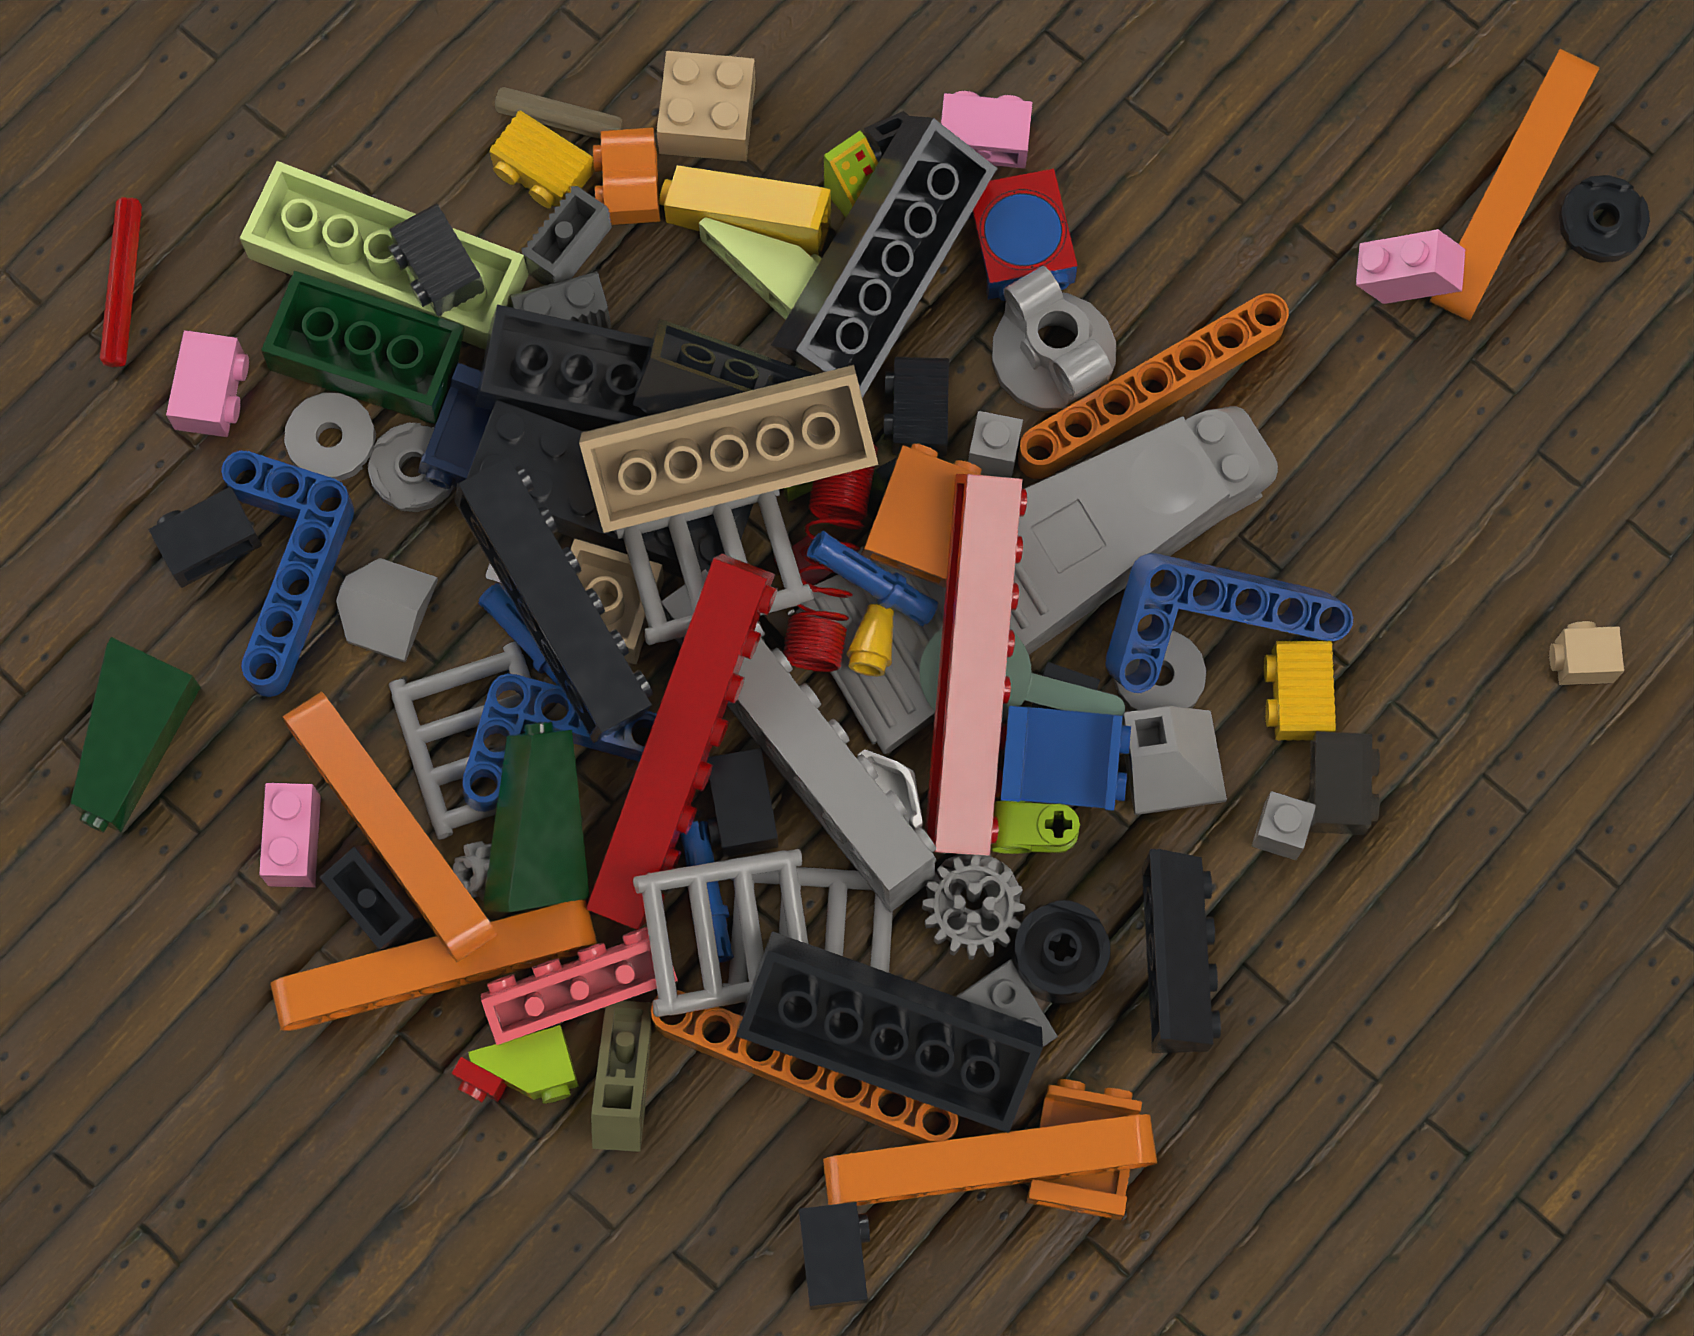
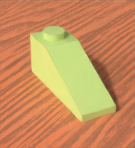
[699,217,822,320]

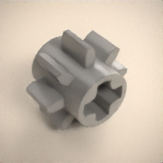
[453,841,492,901]

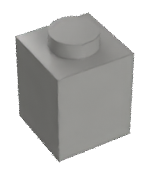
[968,411,1023,478]
[1251,791,1316,860]

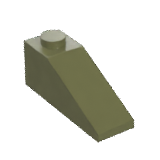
[591,1001,652,1152]

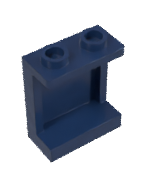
[419,363,492,489]

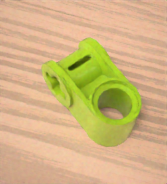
[990,800,1080,854]

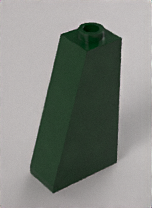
[71,637,201,833]
[484,722,590,912]

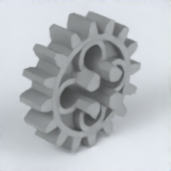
[922,855,1025,960]

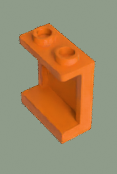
[861,444,982,588]
[1026,1079,1142,1220]

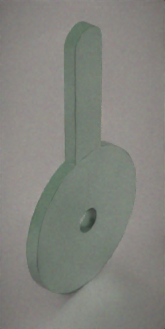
[919,627,1125,722]

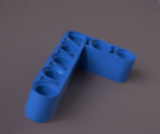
[221,450,354,697]
[1105,553,1353,693]
[463,673,710,812]

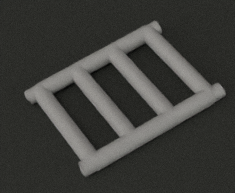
[614,489,814,645]
[389,642,531,840]
[633,849,808,1017]
[723,867,893,1003]

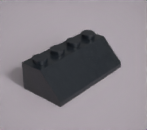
[633,318,815,416]
[1142,849,1221,1053]

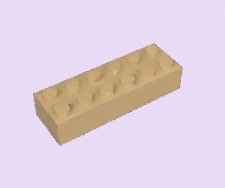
[579,365,878,533]

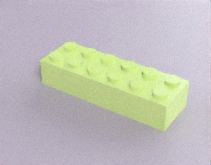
[240,161,528,350]

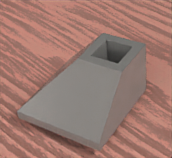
[1122,706,1227,815]

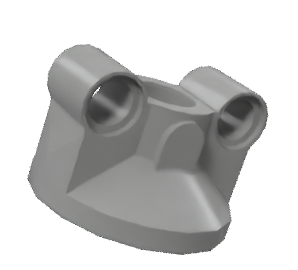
[992,266,1116,413]

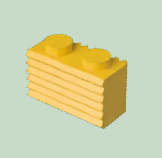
[489,110,595,208]
[1264,641,1336,741]

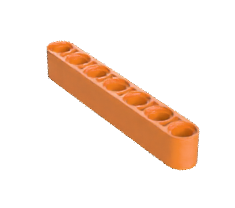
[1429,48,1600,321]
[1018,293,1289,479]
[282,691,497,962]
[270,900,597,1031]
[651,990,958,1144]
[823,1114,1157,1206]

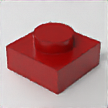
[451,1057,507,1103]

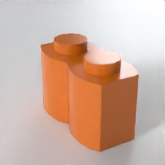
[593,128,660,225]

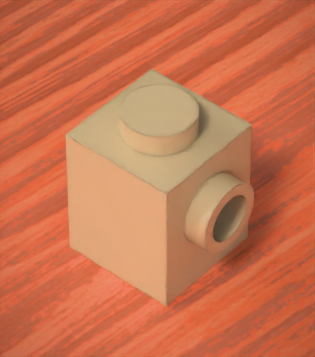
[1549,621,1624,685]

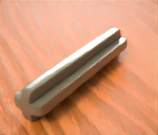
[495,87,623,139]

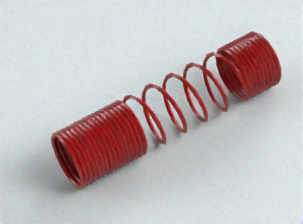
[783,445,878,672]

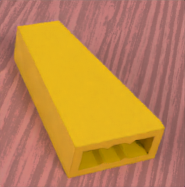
[659,165,831,257]

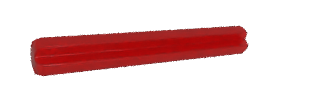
[100,197,142,367]

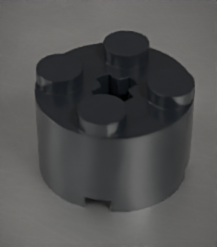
[1012,900,1110,1004]

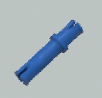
[807,531,938,627]
[478,583,561,687]
[680,821,734,963]

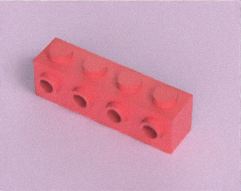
[481,927,678,1045]

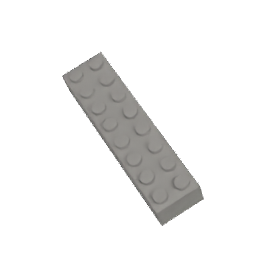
[661,569,937,913]

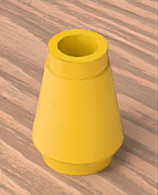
[846,604,894,677]

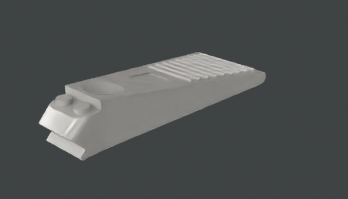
[796,406,1278,754]

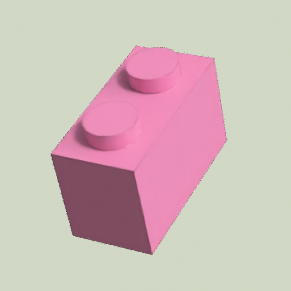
[941,91,1032,168]
[1356,229,1465,304]
[166,330,249,437]
[259,783,321,887]

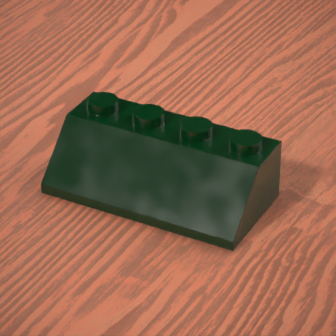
[261,271,465,425]

